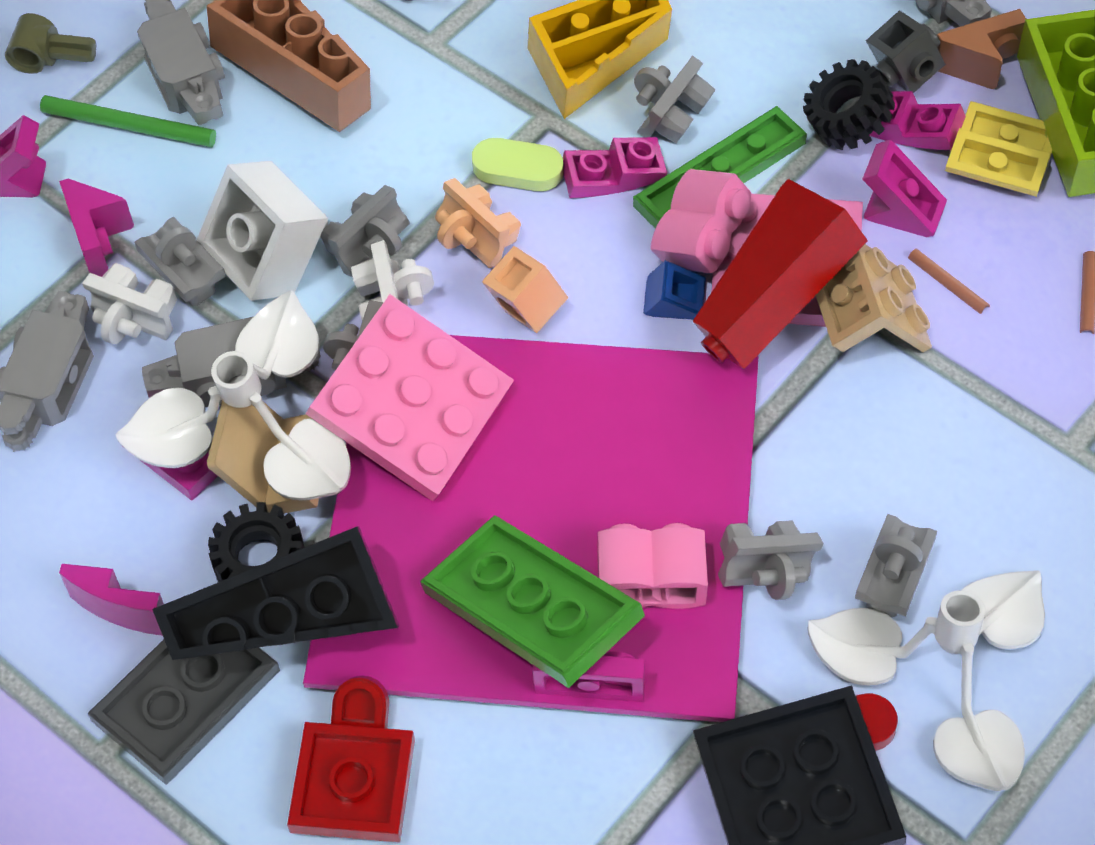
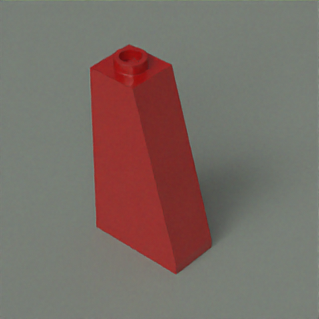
[693,179,868,369]

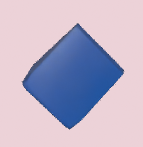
[643,260,706,320]

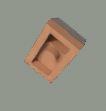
[937,9,1027,89]

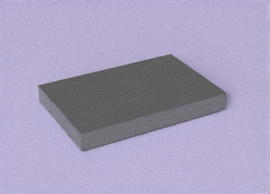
[87,639,280,785]

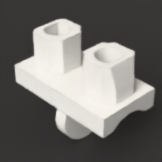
[351,240,434,320]
[82,262,177,344]

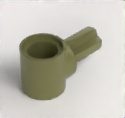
[5,13,97,74]

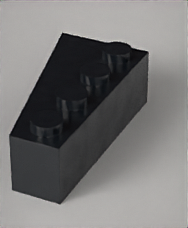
[152,526,399,660]

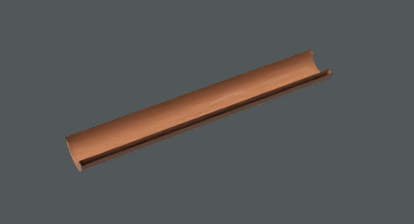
[908,248,990,314]
[1080,251,1095,334]

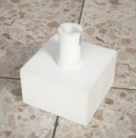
[197,161,328,301]

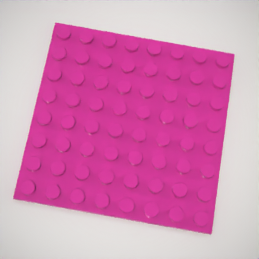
[303,335,759,722]

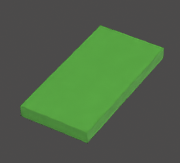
[420,515,645,688]

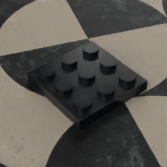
[693,685,906,845]

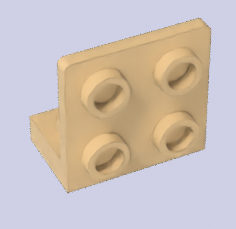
[816,244,932,353]
[207,399,319,514]

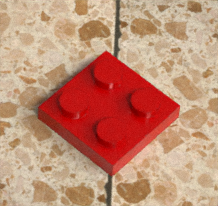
[287,722,415,843]

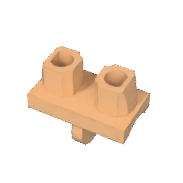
[435,178,521,268]

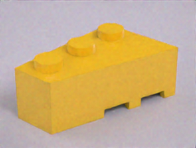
[527,0,673,119]

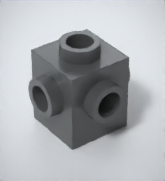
[865,10,946,93]

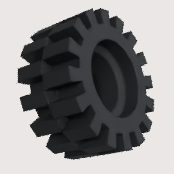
[803,59,895,150]
[208,502,305,582]

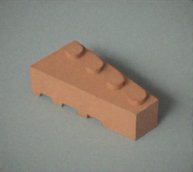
[207,0,371,132]

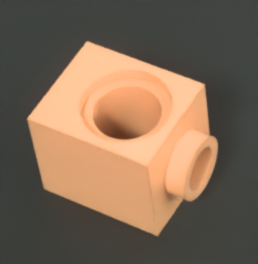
[482,246,569,333]

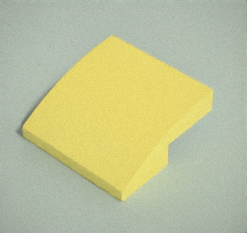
[945,101,1052,197]

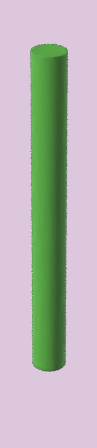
[40,95,216,148]

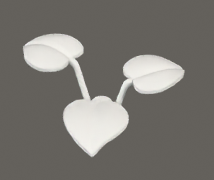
[115,290,351,501]
[807,570,1045,791]

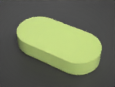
[472,138,564,191]

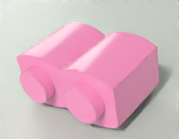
[651,169,751,274]
[597,523,708,609]

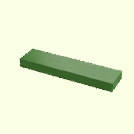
[633,106,807,229]

